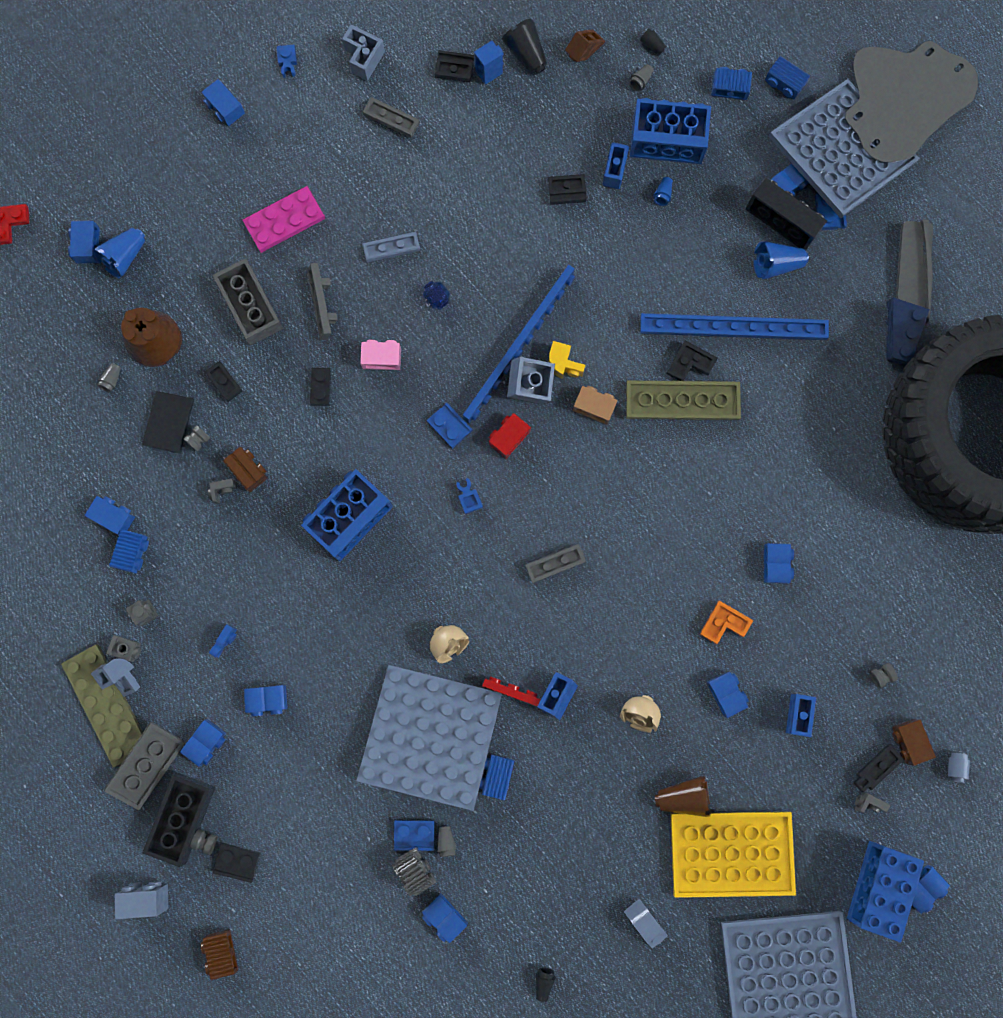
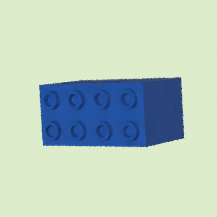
[629,98,711,164]
[301,469,393,561]
[846,841,924,943]

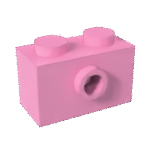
[361,340,401,370]

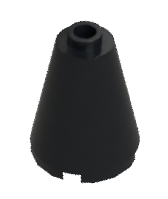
[502,19,547,74]

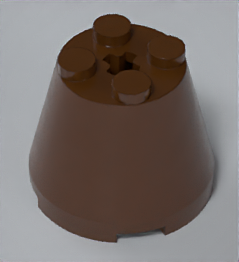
[121,308,182,367]

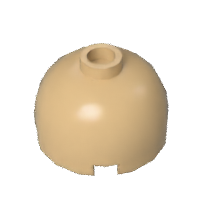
[430,625,469,663]
[620,695,661,733]

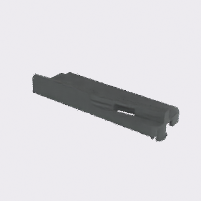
[896,219,933,324]

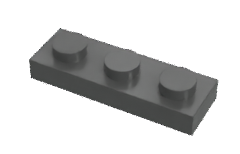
[363,97,420,138]
[525,544,586,584]

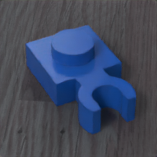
[277,44,297,78]
[456,478,483,515]
[209,624,237,658]

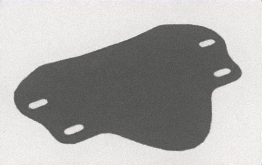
[845,41,978,162]

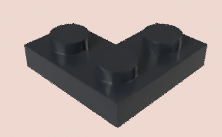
[666,340,718,381]

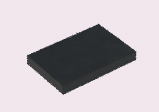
[142,391,194,454]

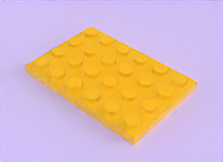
[670,812,796,897]

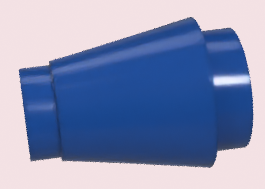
[653,177,673,206]

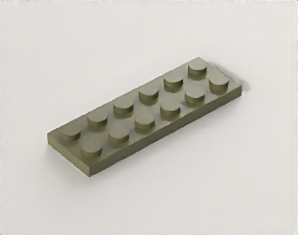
[626,380,741,420]
[61,644,143,768]

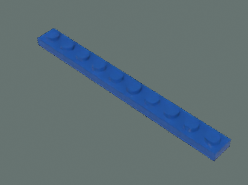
[463,264,575,424]
[640,313,829,340]

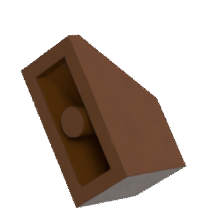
[565,29,605,62]

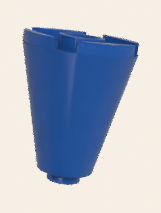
[92,228,145,278]
[753,241,809,279]

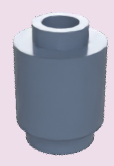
[947,753,970,783]

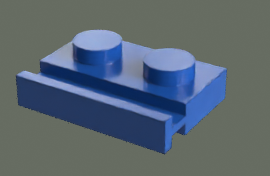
[815,193,847,230]
[427,403,472,449]
[394,820,435,851]

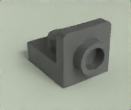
[208,479,238,504]
[855,792,890,813]

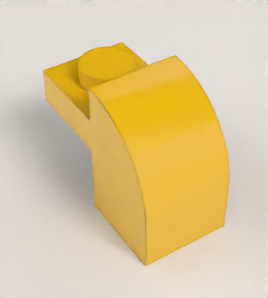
[549,341,585,379]

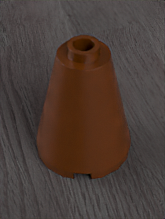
[655,776,711,817]

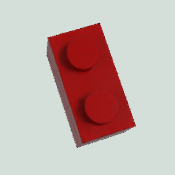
[489,413,531,459]

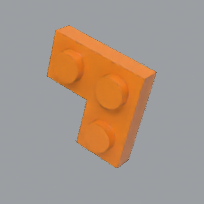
[699,601,753,644]

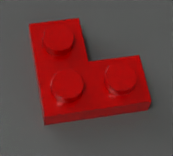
[0,204,29,245]

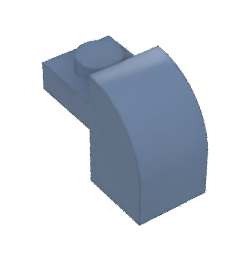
[91,658,140,697]
[624,899,668,949]

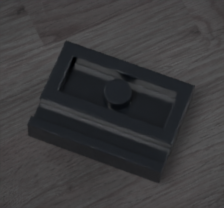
[434,50,474,83]
[548,174,587,205]
[213,843,261,883]

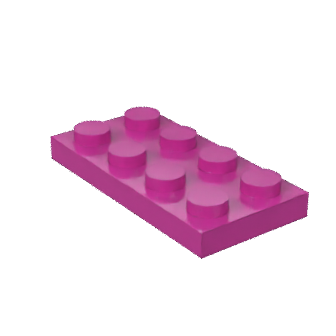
[243,186,325,253]

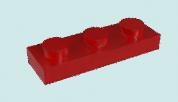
[482,676,541,706]

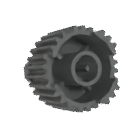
[392,847,437,896]

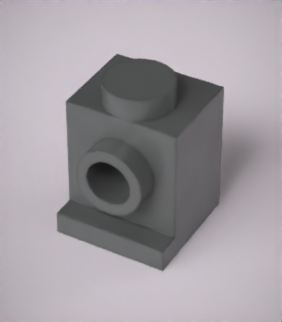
[126,600,159,626]
[106,635,141,662]

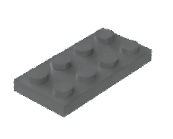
[104,721,185,810]

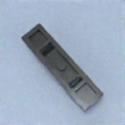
[307,263,338,340]

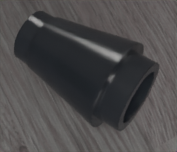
[640,28,667,55]
[536,967,556,1002]

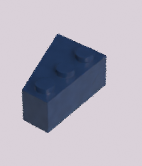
[887,297,930,366]

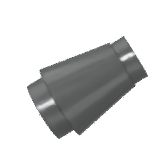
[629,64,654,91]
[97,363,121,392]
[437,826,457,857]

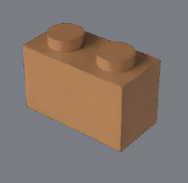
[573,386,618,425]

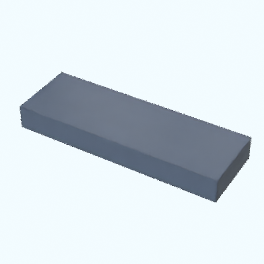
[362,232,420,263]

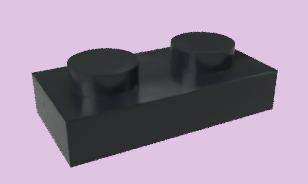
[204,360,243,402]
[310,368,331,406]

